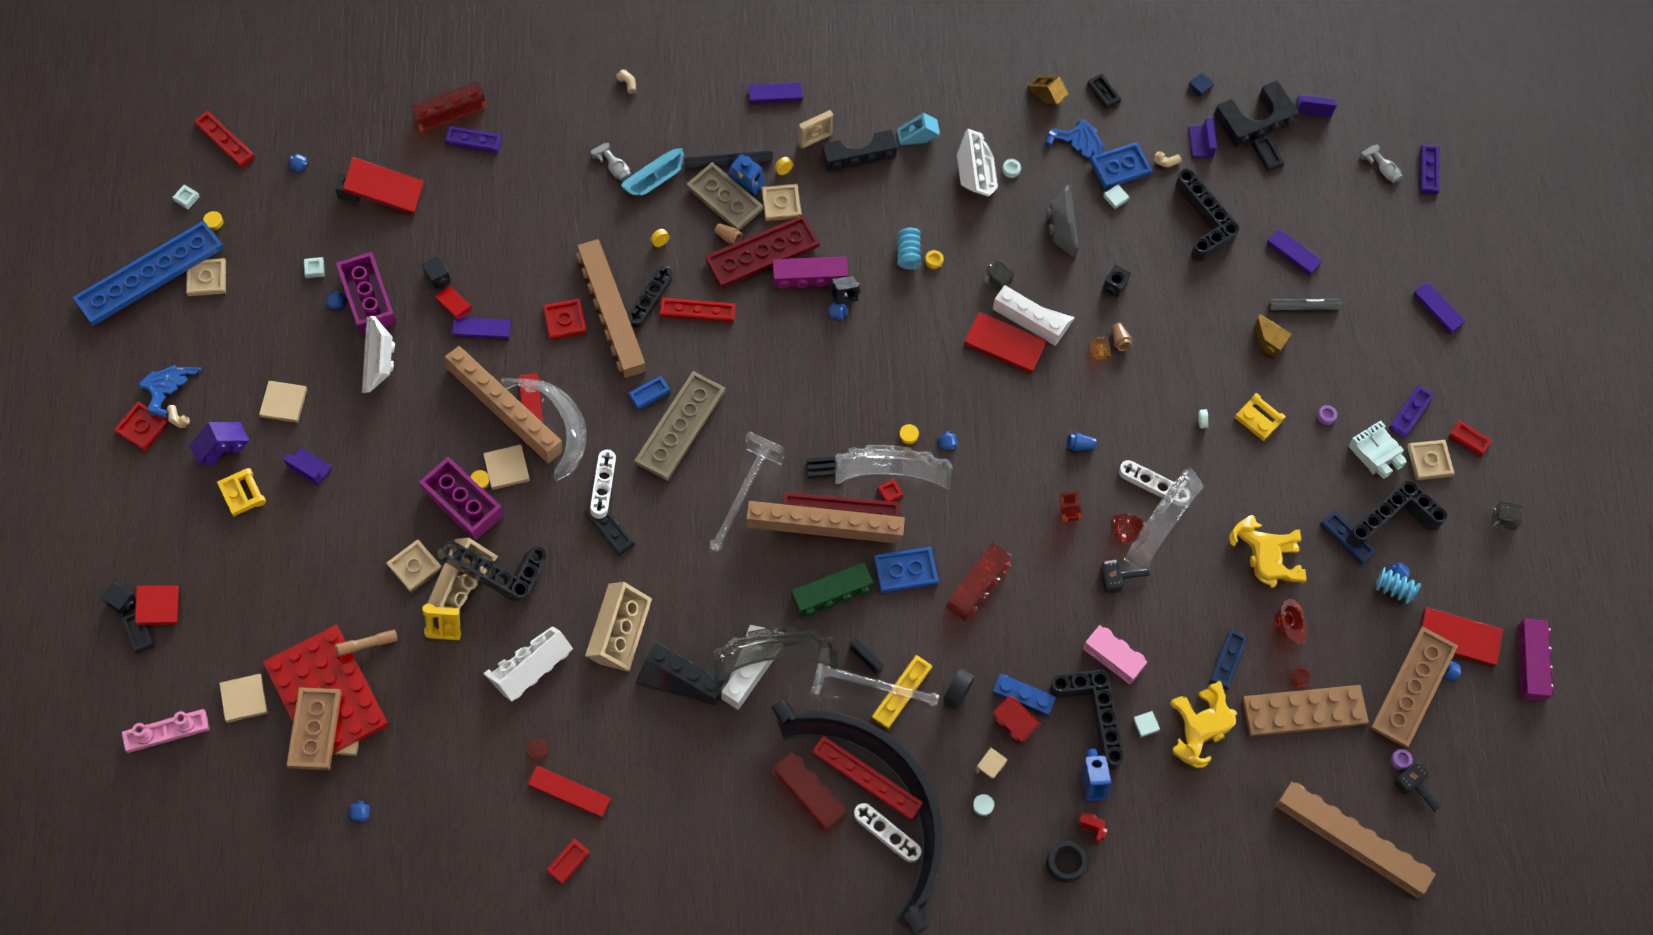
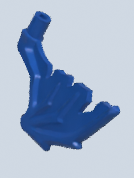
[1045,120,1104,159]
[139,365,201,418]

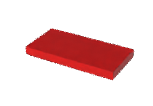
[342,157,424,214]
[964,312,1047,373]
[1421,607,1503,667]

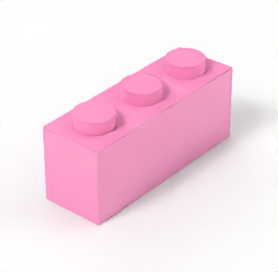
[1083,625,1147,685]

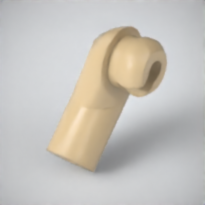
[167,405,190,428]

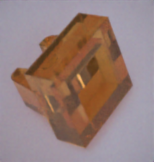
[1089,337,1111,360]

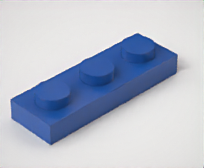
[993,673,1056,717]

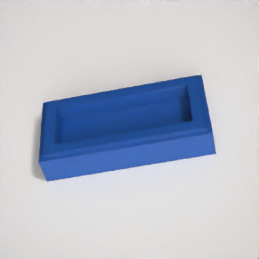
[628,376,671,410]

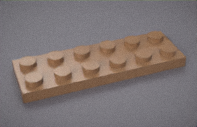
[1370,626,1458,748]
[1242,685,1369,737]

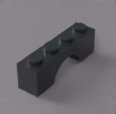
[822,130,897,171]

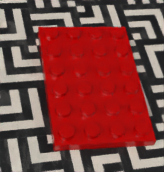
[263,625,389,755]

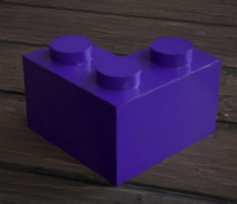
[189,422,249,465]

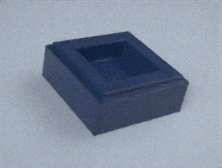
[1189,72,1214,96]

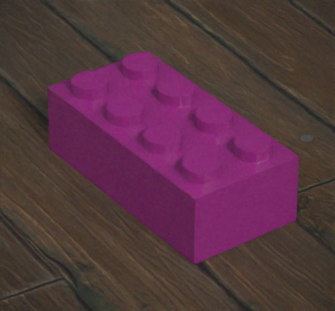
[336,252,397,335]
[419,457,504,541]

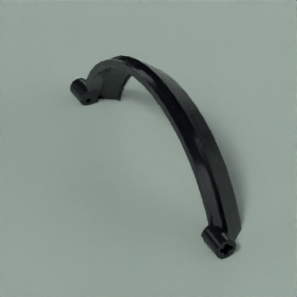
[771,698,942,935]

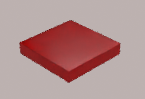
[543,298,587,341]
[114,401,170,452]
[135,586,179,625]

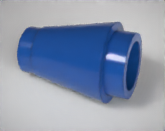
[1067,432,1096,451]

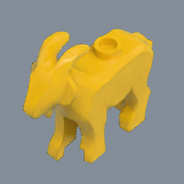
[1229,515,1307,588]
[1170,681,1237,768]

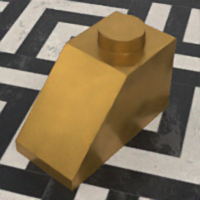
[1027,76,1068,105]
[1254,314,1292,358]

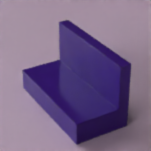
[1297,95,1337,118]
[1188,118,1217,158]
[283,448,332,486]

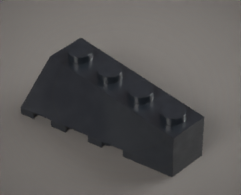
[636,643,725,706]

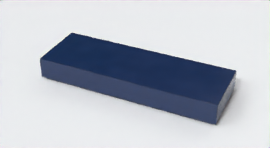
[1320,511,1376,565]
[1209,629,1248,690]

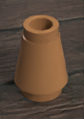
[715,223,743,245]
[1112,323,1132,351]

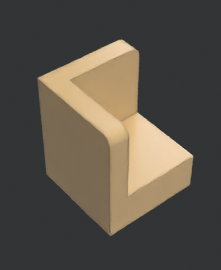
[975,748,1008,779]

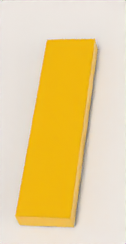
[871,655,933,730]

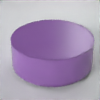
[1317,405,1337,425]
[1391,749,1413,770]

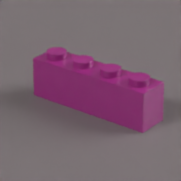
[773,256,848,289]
[1518,619,1554,702]

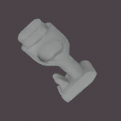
[590,143,631,181]
[1359,145,1403,183]

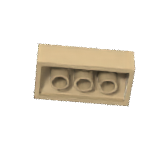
[585,582,652,671]

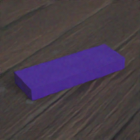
[749,83,803,103]
[445,126,503,153]
[1420,145,1440,195]
[1267,229,1322,275]
[1413,282,1466,334]
[452,317,511,339]
[1389,385,1434,438]

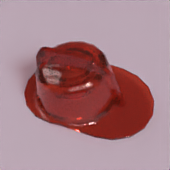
[1275,599,1307,644]

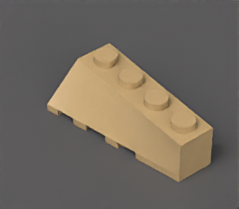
[427,538,498,609]

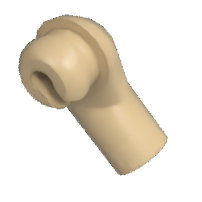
[616,70,636,94]
[1154,152,1181,168]

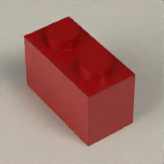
[993,695,1041,742]

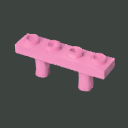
[122,709,209,753]

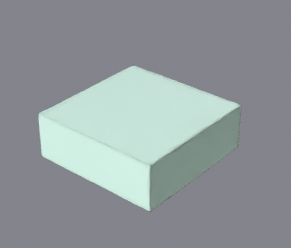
[172,185,200,209]
[1103,185,1129,209]
[304,257,325,278]
[1133,711,1160,738]

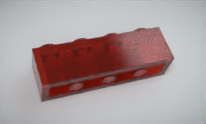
[411,81,487,132]
[946,543,1012,621]
[773,752,846,833]

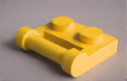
[1234,393,1286,441]
[217,468,266,516]
[423,604,461,640]

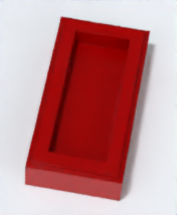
[435,286,473,320]
[1448,420,1492,456]
[546,839,590,885]

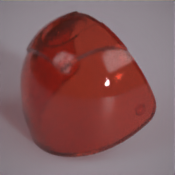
[1111,514,1145,543]

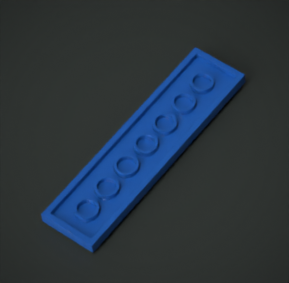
[73,220,224,326]

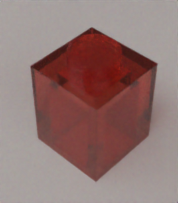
[1060,491,1083,522]

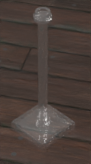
[709,432,785,552]
[811,644,939,707]

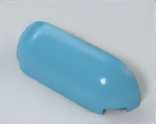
[621,148,684,195]

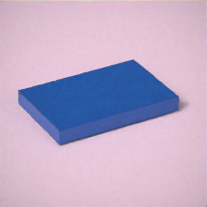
[1089,142,1153,189]
[873,546,939,593]

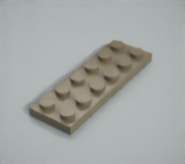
[634,371,726,481]

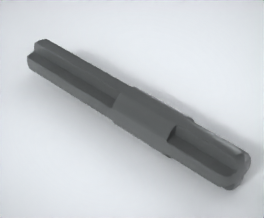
[1269,299,1342,310]

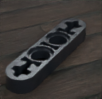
[628,266,672,328]

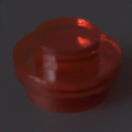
[1290,667,1311,687]
[527,739,548,760]

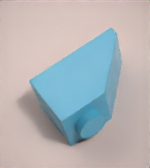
[897,113,940,145]

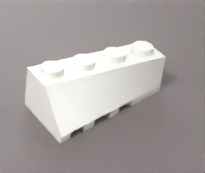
[993,285,1075,346]
[721,625,783,710]
[483,627,573,701]

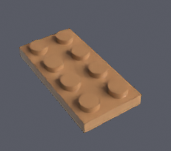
[287,688,342,770]

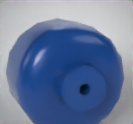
[288,154,308,172]
[326,291,346,310]
[828,302,848,320]
[938,431,958,450]
[1389,562,1410,579]
[1443,661,1461,681]
[349,801,370,821]

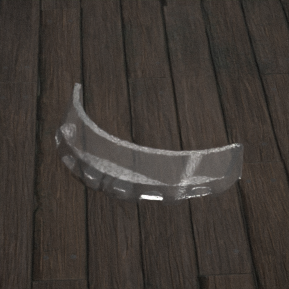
[501,378,587,481]
[835,445,953,489]
[1124,467,1205,569]

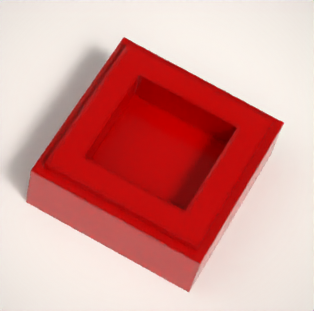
[877,479,903,502]

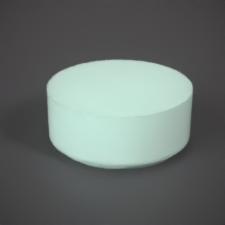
[1002,159,1021,178]
[1198,409,1208,429]
[973,794,994,816]

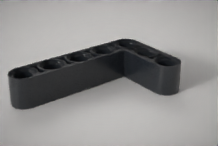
[1176,169,1239,261]
[1347,480,1448,548]
[438,541,547,601]
[1050,670,1124,770]

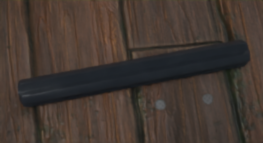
[685,150,773,168]

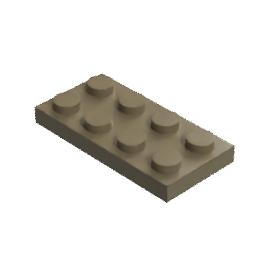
[687,162,763,230]

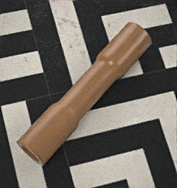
[335,630,397,656]

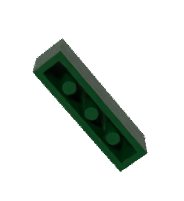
[791,562,873,617]

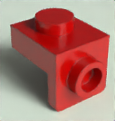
[1077,813,1107,845]

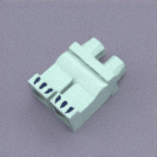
[1348,421,1407,479]

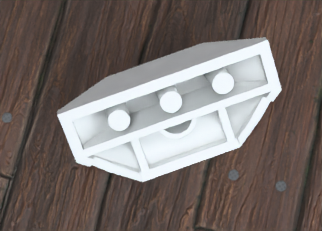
[957,129,998,196]
[362,316,395,393]

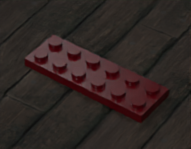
[705,215,820,288]
[783,492,900,517]

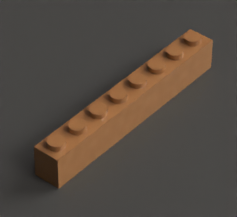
[576,239,646,378]
[445,346,562,464]
[747,501,905,544]
[1275,782,1436,899]

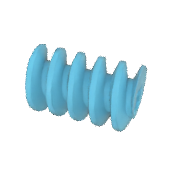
[898,228,921,270]
[1376,567,1421,604]

